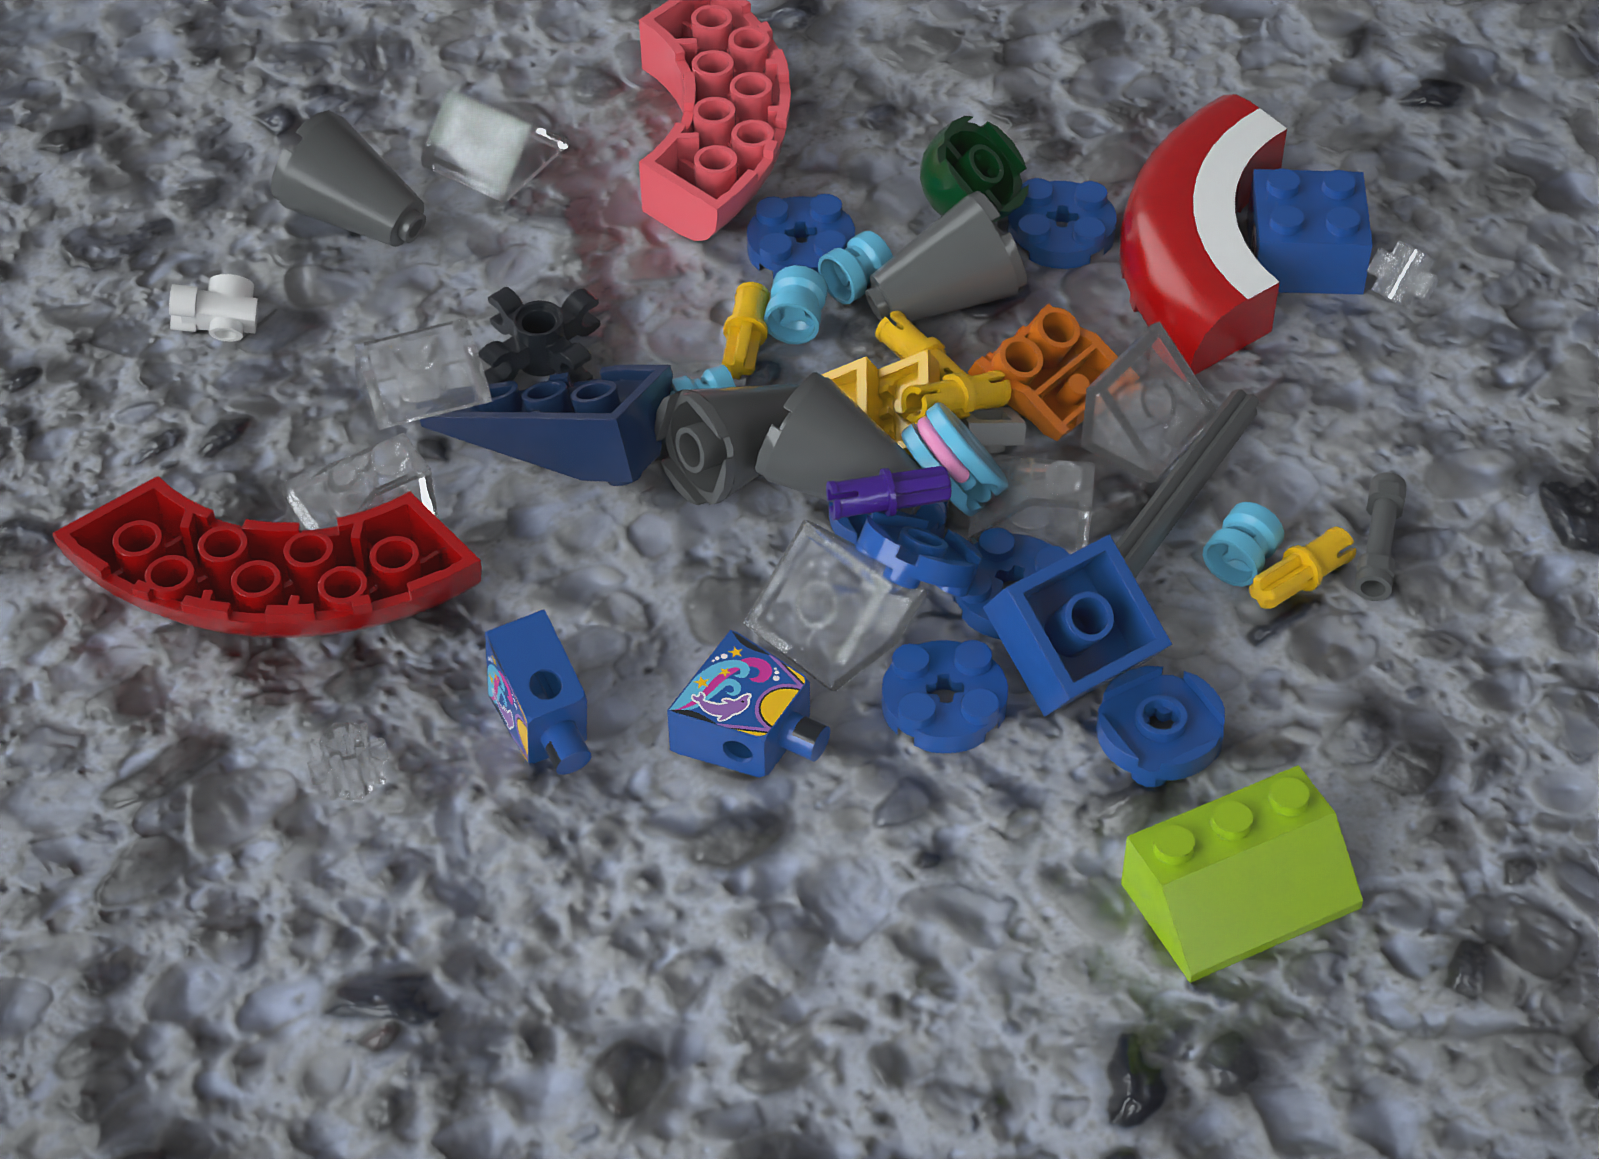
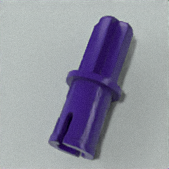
[826,466,952,520]

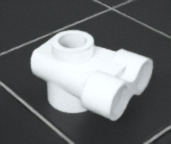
[169,274,258,342]

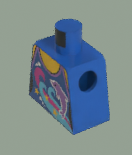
[485,609,592,775]
[667,630,830,778]

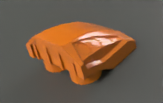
[968,304,1135,441]

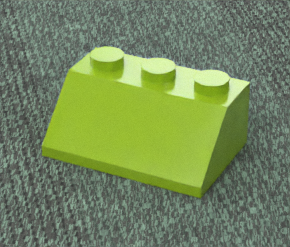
[1121,765,1363,983]

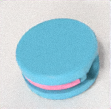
[901,402,1009,516]

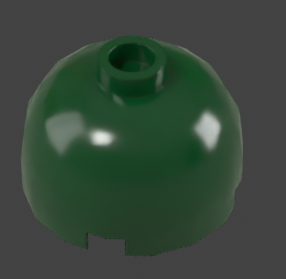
[919,116,1029,223]

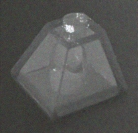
[279,433,439,530]
[968,453,1095,554]
[743,520,928,691]

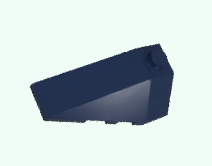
[419,365,673,486]

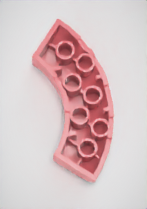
[639,0,791,241]

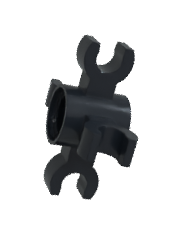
[478,287,601,384]

